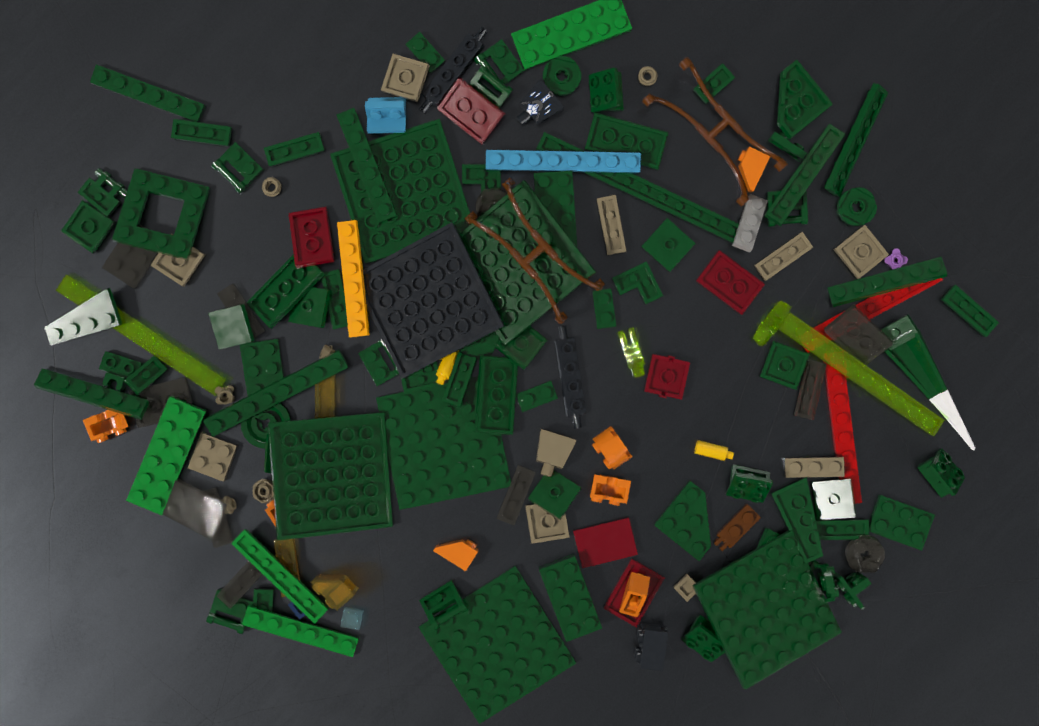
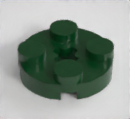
[543,56,581,96]
[837,187,877,226]
[817,563,839,603]

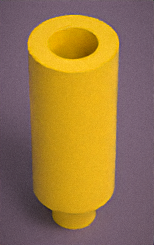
[436,350,459,385]
[694,440,734,461]

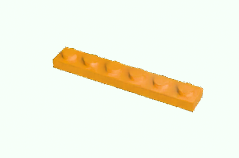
[337,220,370,337]

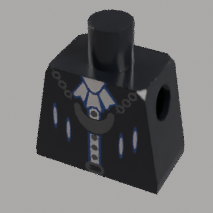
[516,79,564,126]

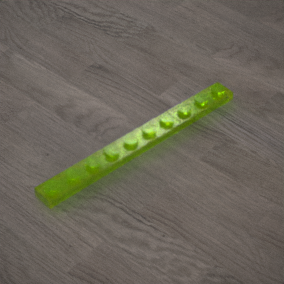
[56,274,227,396]
[778,313,944,436]

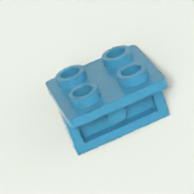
[365,97,406,134]

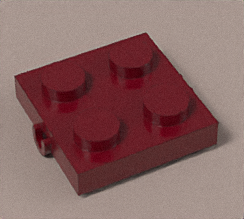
[644,354,690,400]

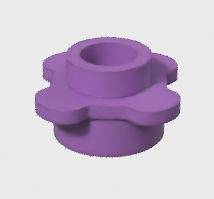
[884,249,908,270]

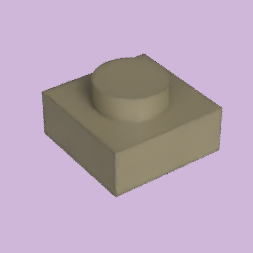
[673,574,696,602]

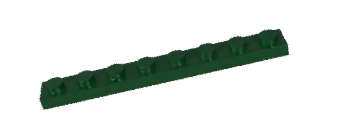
[203,349,348,437]

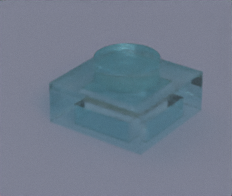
[340,607,364,630]

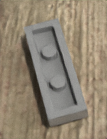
[732,194,768,252]

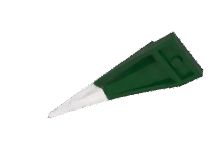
[874,314,975,450]

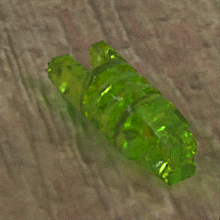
[754,301,791,346]
[618,328,645,378]

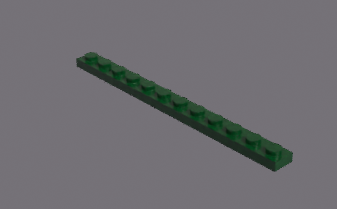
[536,132,739,243]

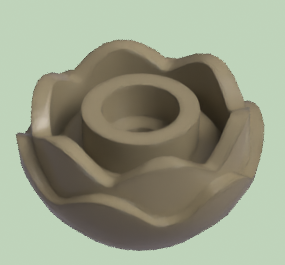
[253,479,274,503]

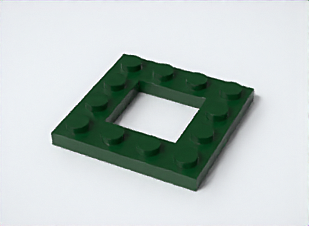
[112,168,210,260]

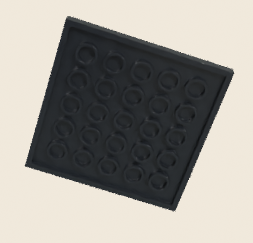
[363,222,505,379]

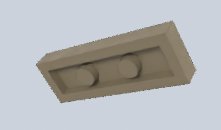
[597,195,626,255]
[754,232,813,281]
[785,457,845,478]

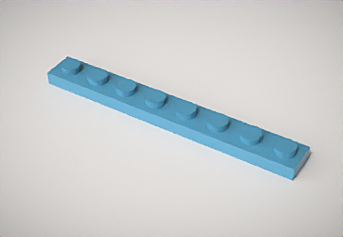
[486,150,641,173]

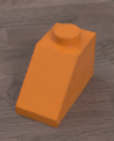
[738,146,770,193]
[433,539,479,571]
[619,572,650,617]

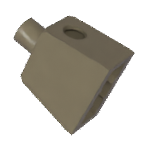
[536,429,576,477]

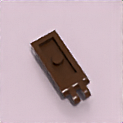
[714,503,761,551]

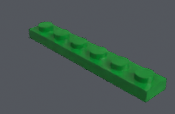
[231,529,329,624]
[242,605,359,657]

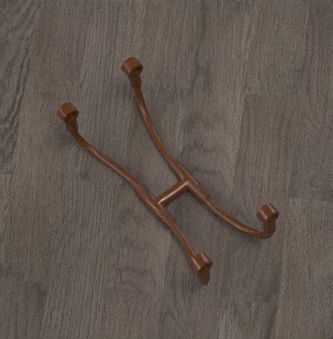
[642,57,788,207]
[465,177,605,324]

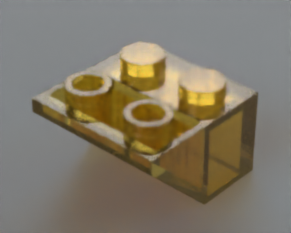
[311,574,359,611]

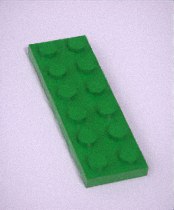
[511,0,632,71]
[126,396,206,515]

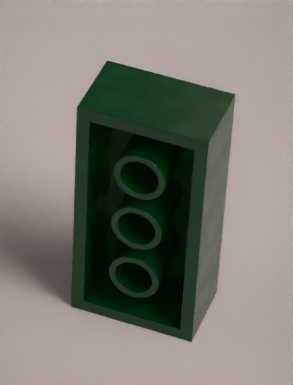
[533,171,577,246]
[539,553,602,642]

